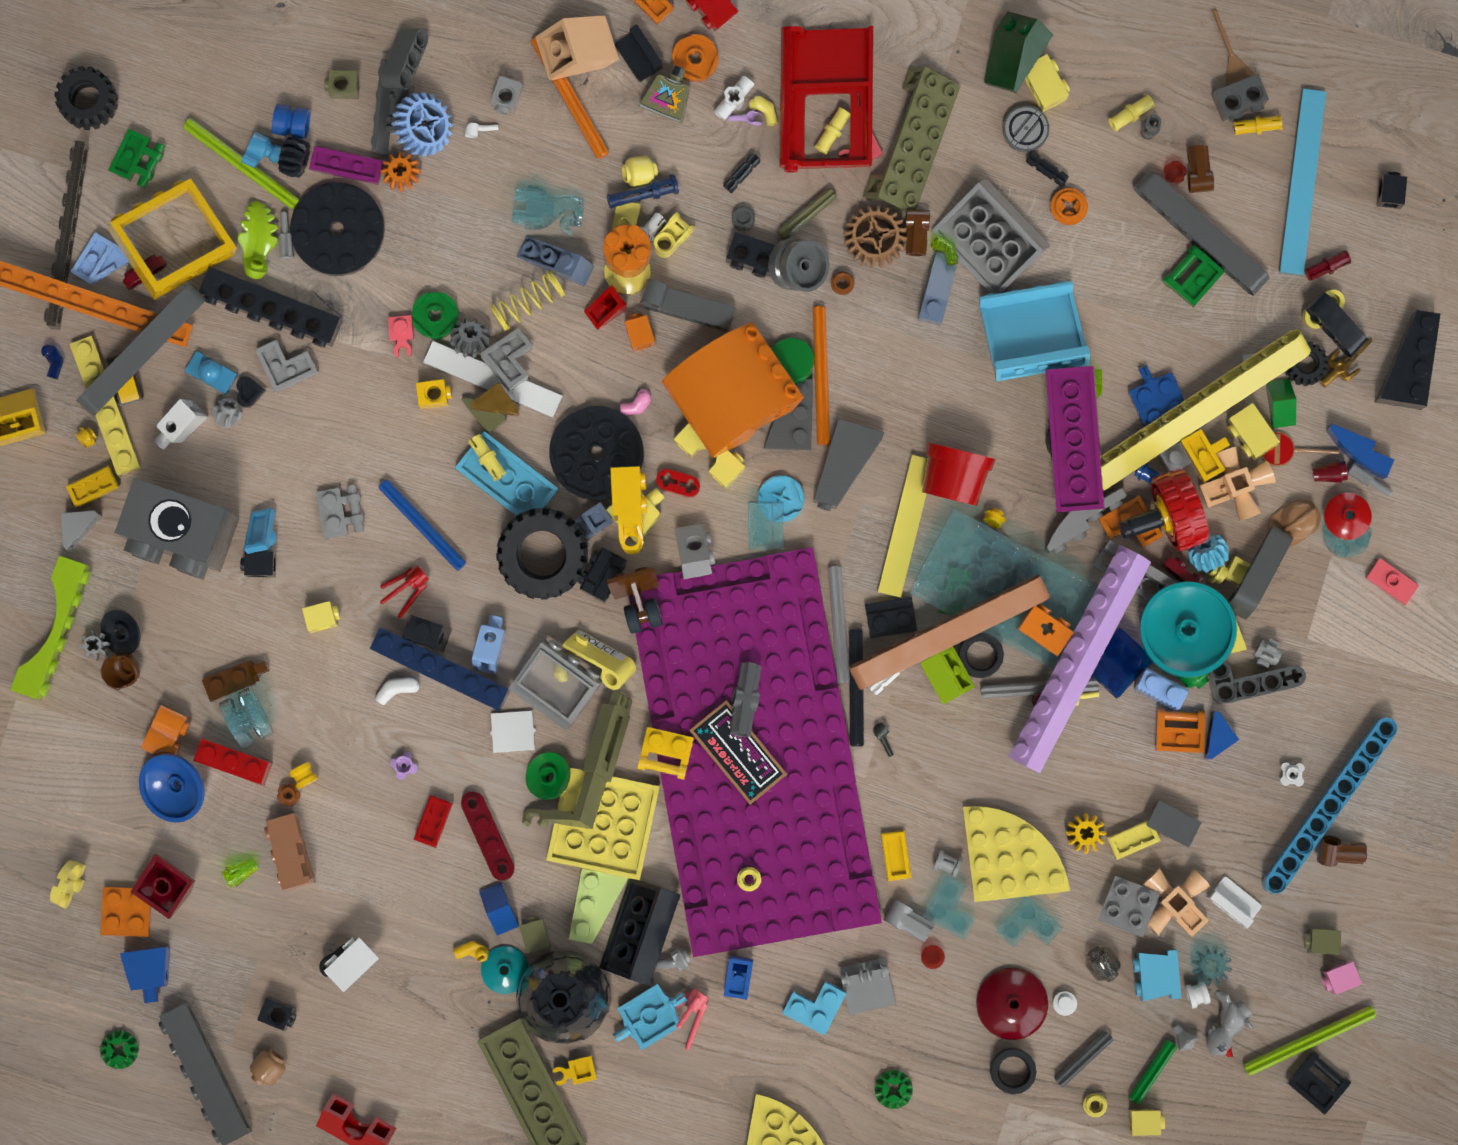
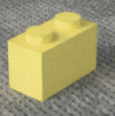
[1025,54,1070,112]
[1227,403,1280,461]

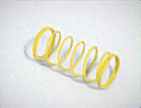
[490,270,565,331]

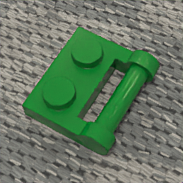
[1162,245,1225,308]

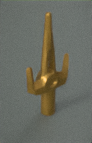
[1319,338,1373,388]

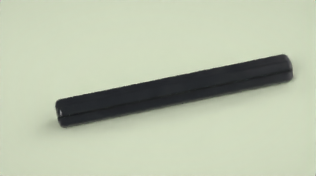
[849,629,864,747]

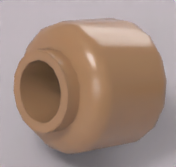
[250,1049,286,1086]

